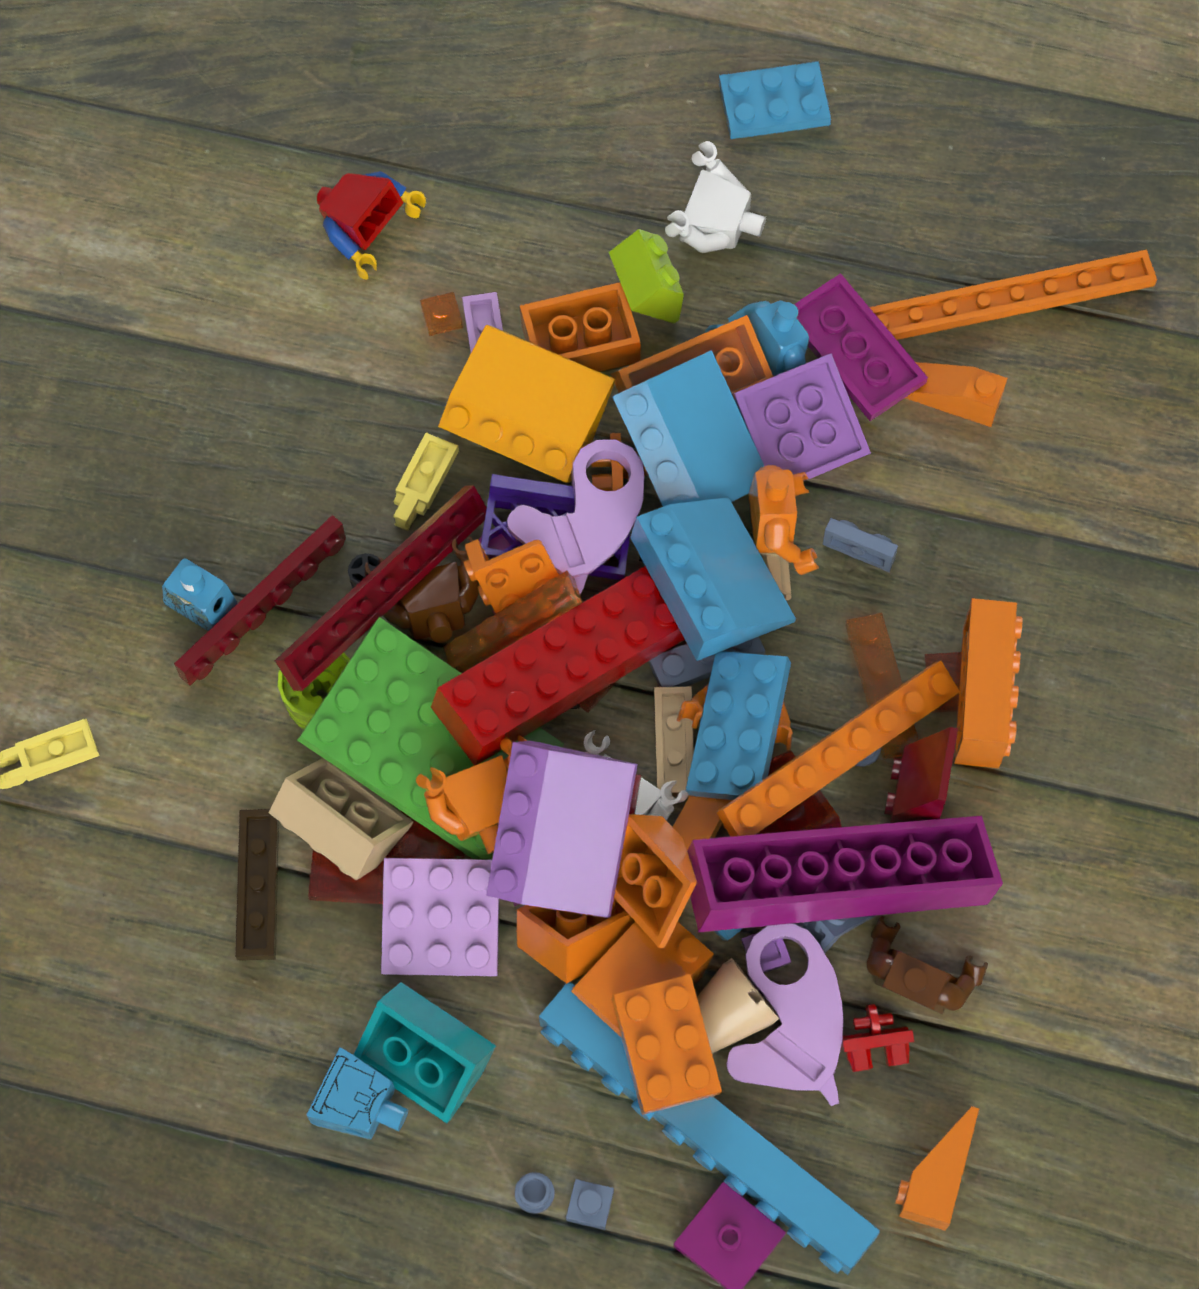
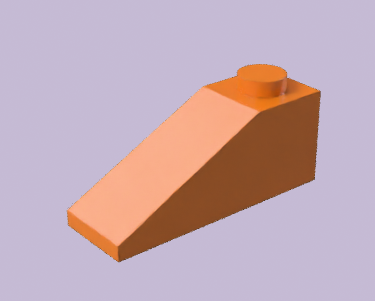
[905,362,1008,427]
[895,1106,979,1231]

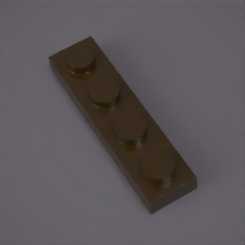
[235,809,279,961]

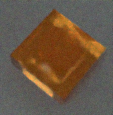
[420,292,463,336]

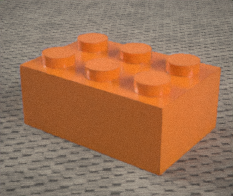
[520,282,641,372]
[612,974,722,1115]

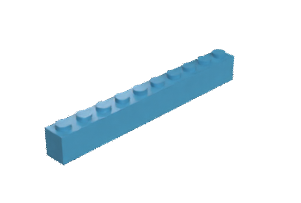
[539,982,880,1275]

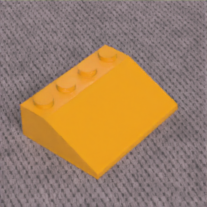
[438,324,616,483]

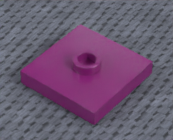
[673,1182,786,1289]

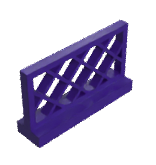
[481,474,630,580]

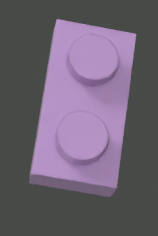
[462,292,503,352]

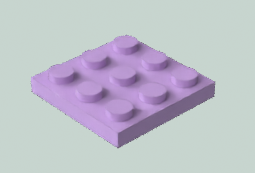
[381,858,499,976]

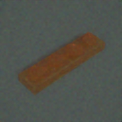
[444,570,582,673]
[845,613,919,760]

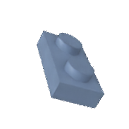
[823,518,898,572]

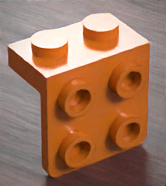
[464,539,566,622]

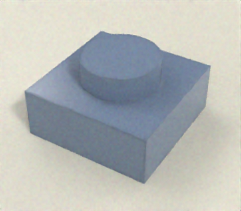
[566,1179,614,1230]

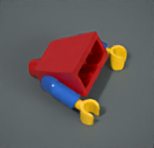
[317,171,426,280]

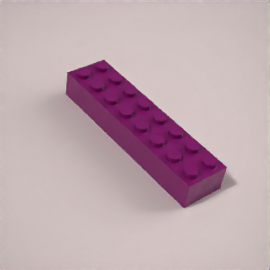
[687,816,1003,932]

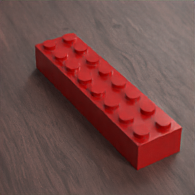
[431,566,685,766]

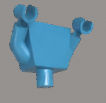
[705,300,809,377]

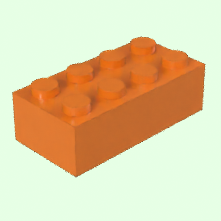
[611,315,773,394]
[954,598,1023,768]

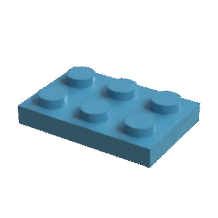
[719,61,831,139]

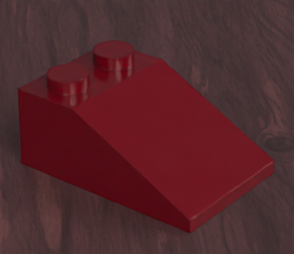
[884,727,958,823]

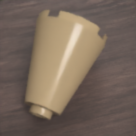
[697,958,779,1053]

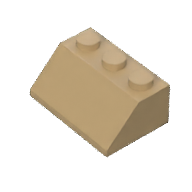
[269,758,414,880]

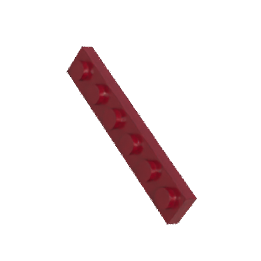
[174,515,346,686]

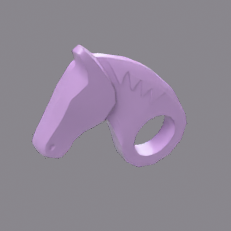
[507,439,644,600]
[727,923,843,1106]

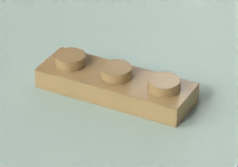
[654,686,694,797]

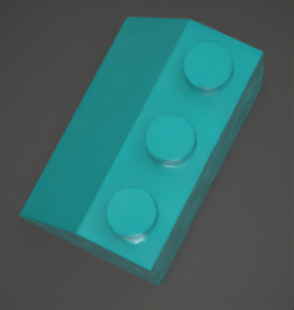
[353,982,496,1123]

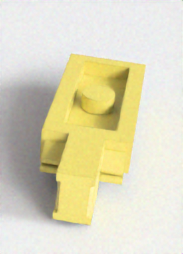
[393,433,459,531]

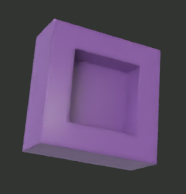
[741,932,791,973]

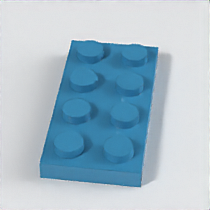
[686,651,791,800]

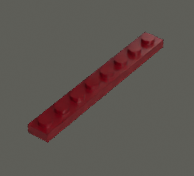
[274,485,487,691]

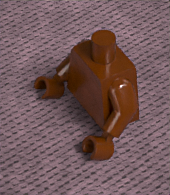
[365,536,479,643]
[866,916,988,1014]

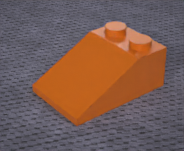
[614,814,697,948]
[517,898,635,984]
[571,922,714,1037]

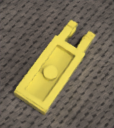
[0,719,100,789]

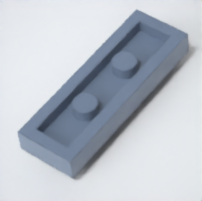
[649,637,765,687]

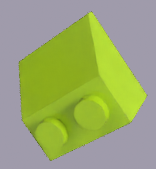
[609,229,684,324]

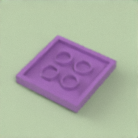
[732,353,871,482]

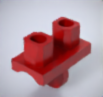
[840,1004,914,1072]

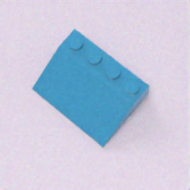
[612,350,764,507]
[630,497,796,661]

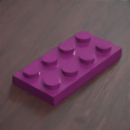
[794,273,928,421]

